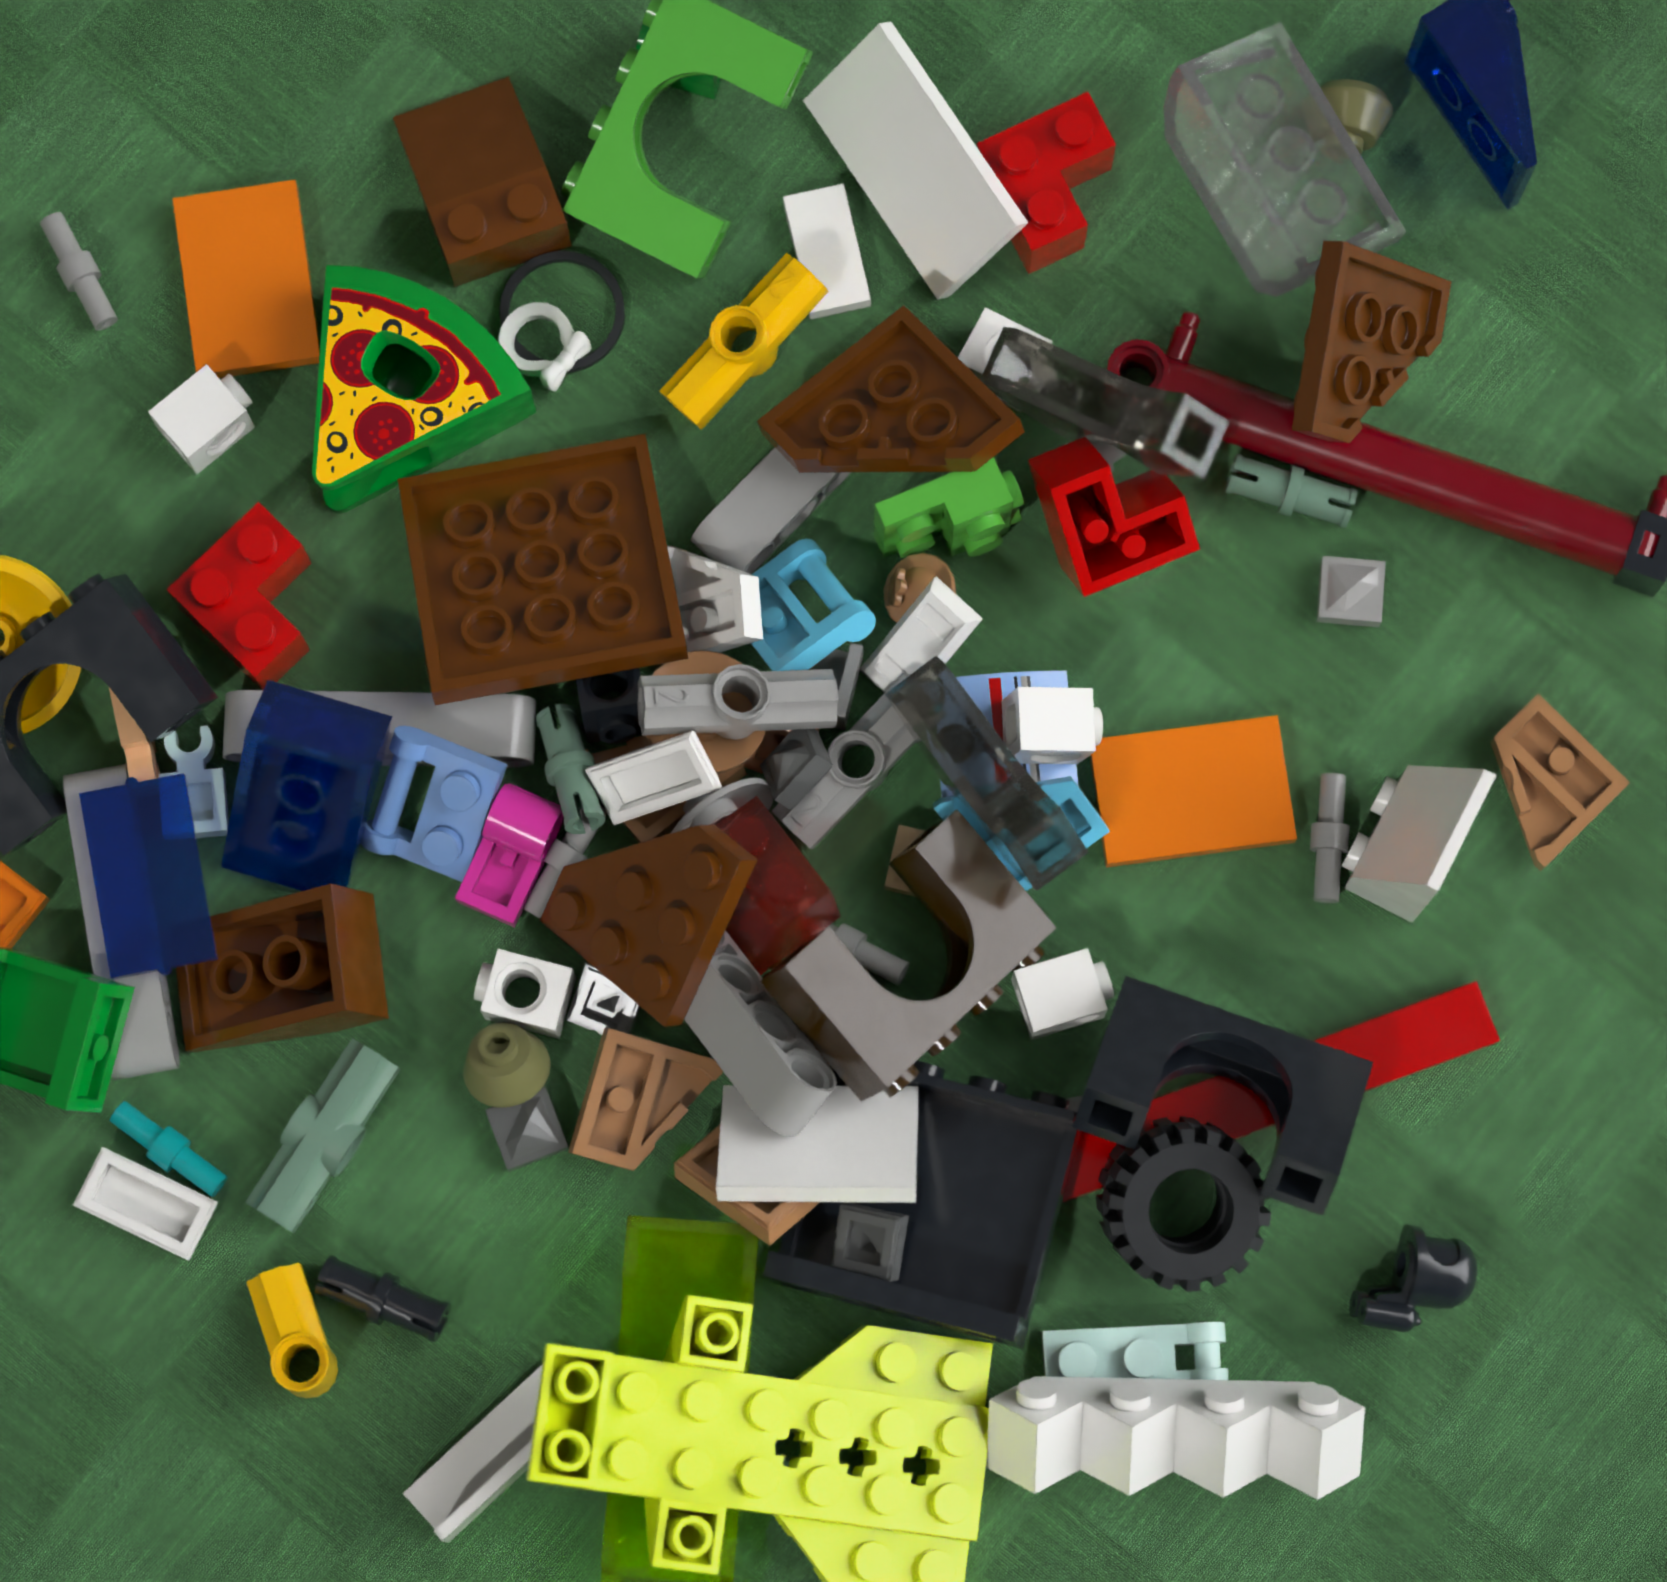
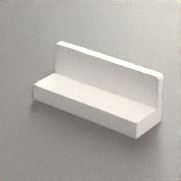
[403,1365,542,1543]

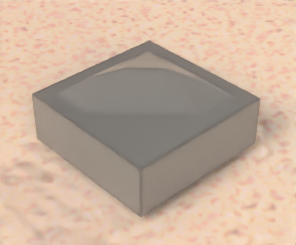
[1316,556,1386,627]

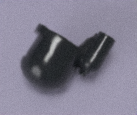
[1349,1224,1478,1332]

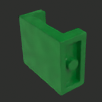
[0,947,135,1113]

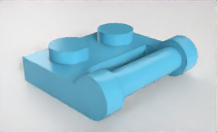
[751,538,876,671]

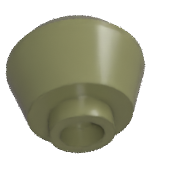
[1308,79,1393,158]
[463,1023,551,1108]

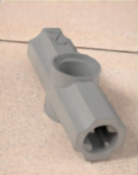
[637,664,838,740]
[772,673,945,850]

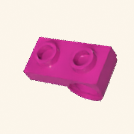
[455,783,564,928]

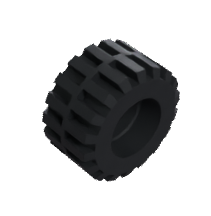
[1096,1116,1271,1292]

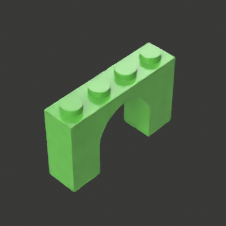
[561,0,814,278]

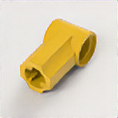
[246,1263,338,1398]

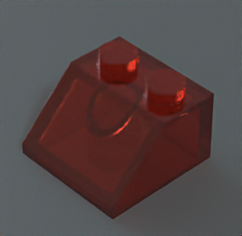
[716,796,841,976]

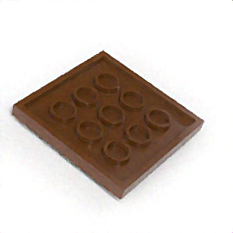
[398,434,689,706]

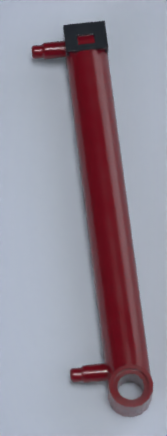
[1103,311,1667,597]

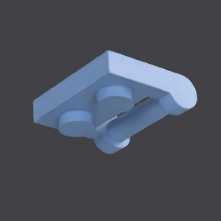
[360,726,507,882]

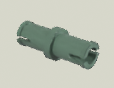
[1224,453,1358,528]
[536,704,605,834]

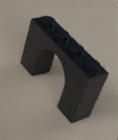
[0,573,218,856]
[1072,976,1373,1216]

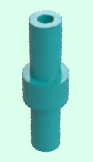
[109,1101,228,1197]

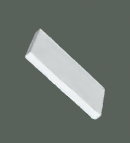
[803,22,1028,300]

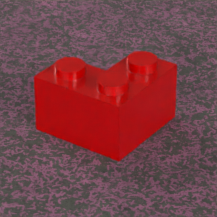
[976,91,1116,274]
[1027,436,1200,597]
[166,501,312,690]

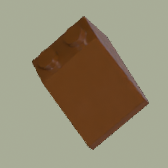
[392,76,571,287]
[172,884,389,1053]

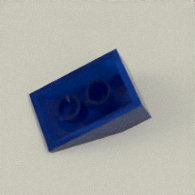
[1405,0,1537,210]
[221,680,393,891]

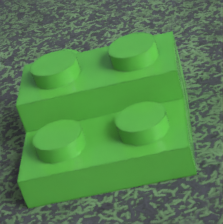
[874,457,1024,558]

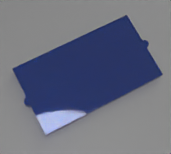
[79,773,218,980]

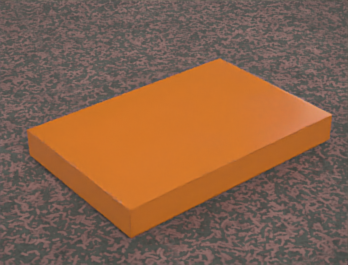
[172,179,320,378]
[1090,715,1297,868]

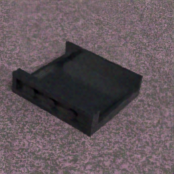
[762,1061,1081,1349]

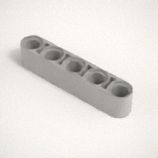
[690,447,852,574]
[223,690,537,768]
[63,764,180,1081]
[684,930,837,1136]

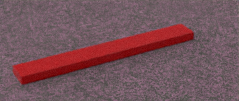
[1062,981,1501,1204]

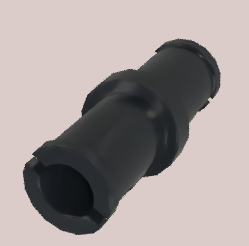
[315,1255,451,1343]

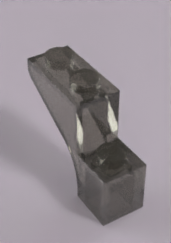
[980,327,1229,479]
[885,656,1088,891]

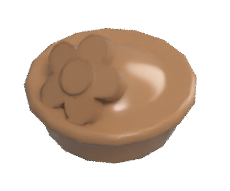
[884,553,956,623]

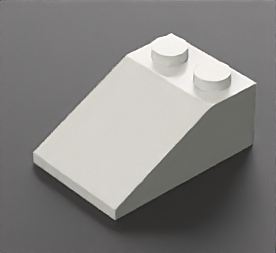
[1342,765,1496,923]

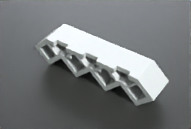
[987,1376,1365,1500]

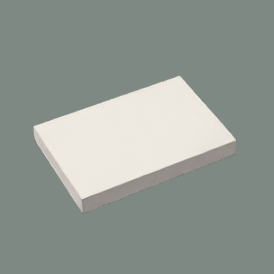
[716,1085,919,1203]

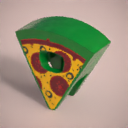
[312,265,537,514]

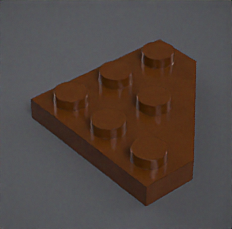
[1292,240,1451,443]
[756,305,1025,473]
[540,825,758,1027]

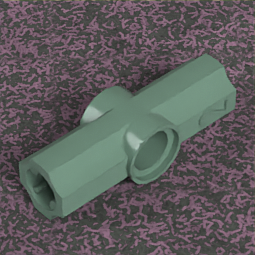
[245,1038,400,1233]

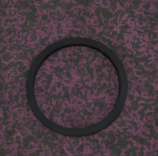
[499,251,625,373]

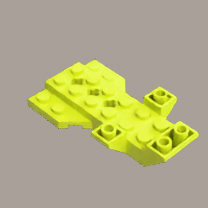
[526,1295,993,1582]

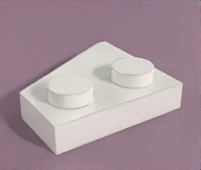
[662,545,763,664]

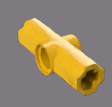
[659,253,829,430]

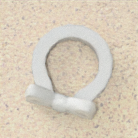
[499,302,591,392]

